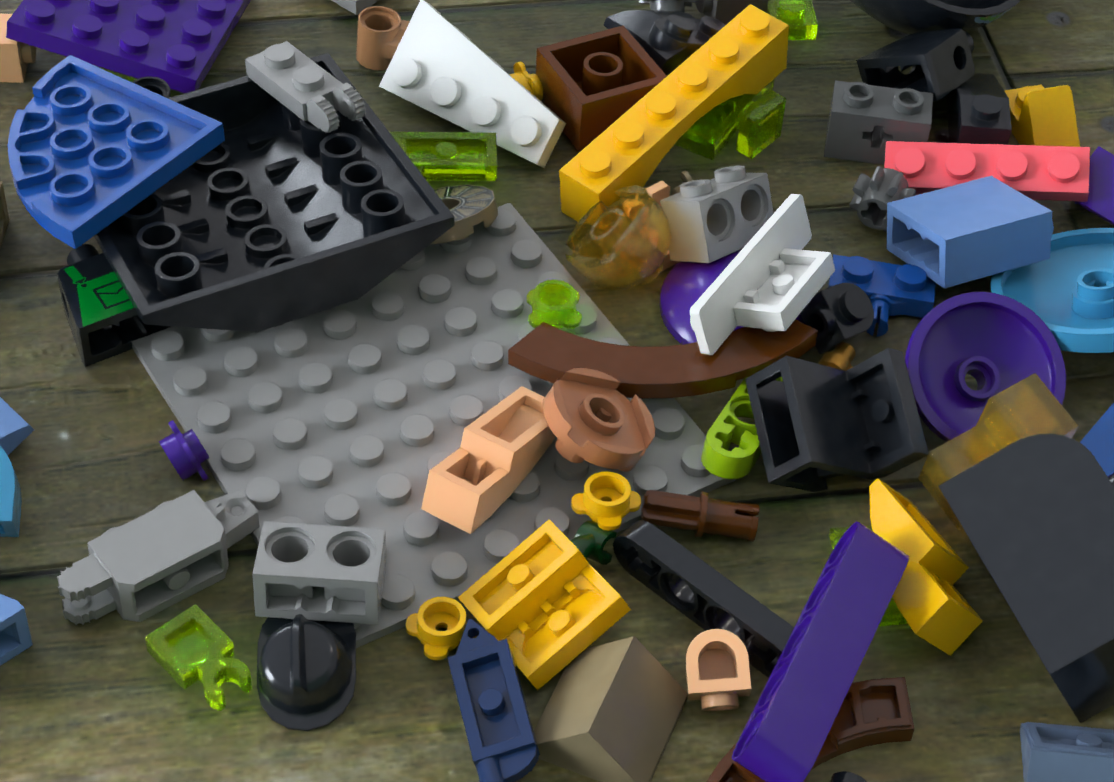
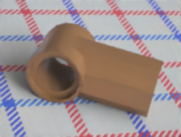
[356,6,410,70]

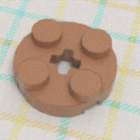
[543,368,655,472]

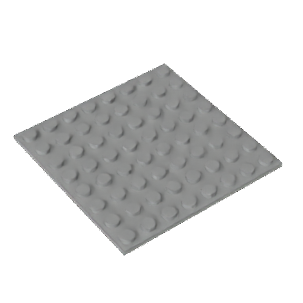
[132,203,736,648]

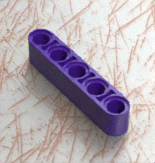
[732,521,909,782]

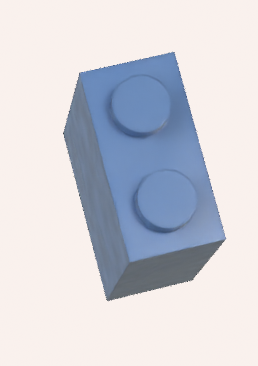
[887,176,1054,288]

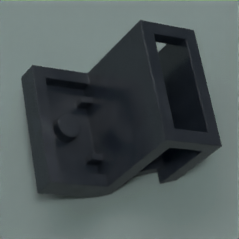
[745,348,929,492]

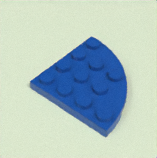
[7,55,225,249]

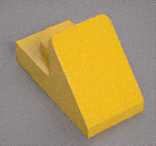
[1004,84,1080,147]

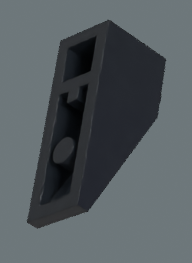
[946,73,1012,145]

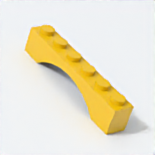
[559,4,789,236]

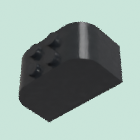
[938,434,1114,723]

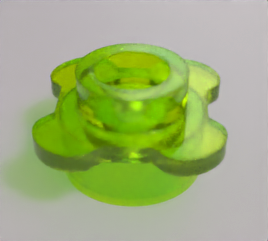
[526,280,582,329]

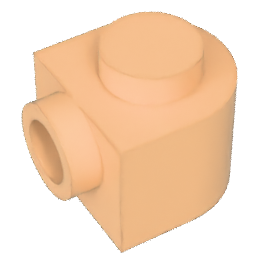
[685,629,752,711]

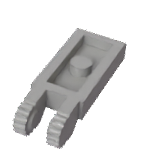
[245,41,366,133]

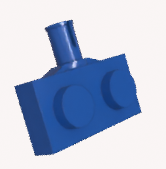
[828,254,936,336]

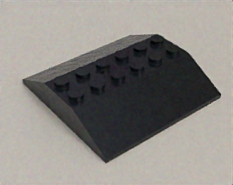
[94,53,455,332]

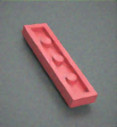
[884,141,1090,202]

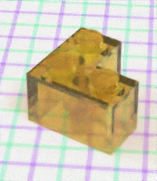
[918,373,1079,531]

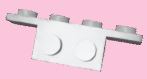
[690,194,835,355]

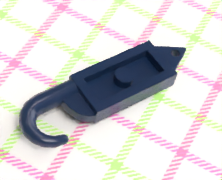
[447,619,540,782]

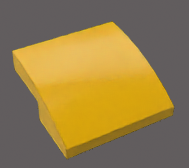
[458,519,631,691]

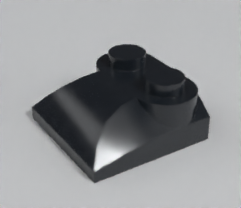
[603,10,725,76]

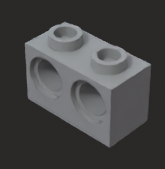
[660,165,774,263]
[252,521,386,625]

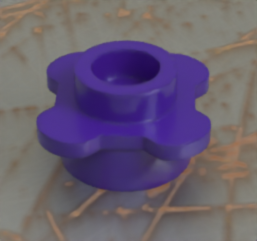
[159,420,210,481]

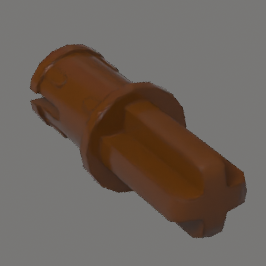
[641,490,760,542]

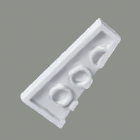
[379,0,566,168]

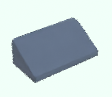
[1020,722,1114,782]

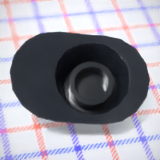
[257,614,356,731]

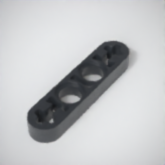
[613,520,794,678]

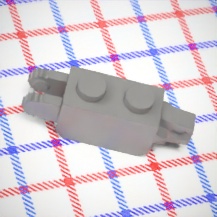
[57,490,260,625]

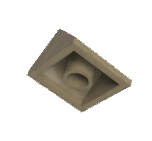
[534,636,688,782]

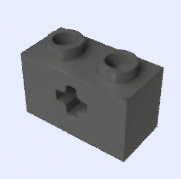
[824,80,933,165]

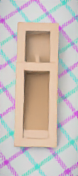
[421,386,556,534]

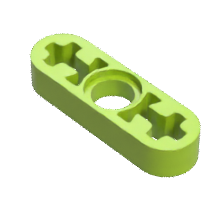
[701,376,783,479]

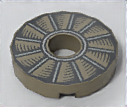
[431,185,498,244]

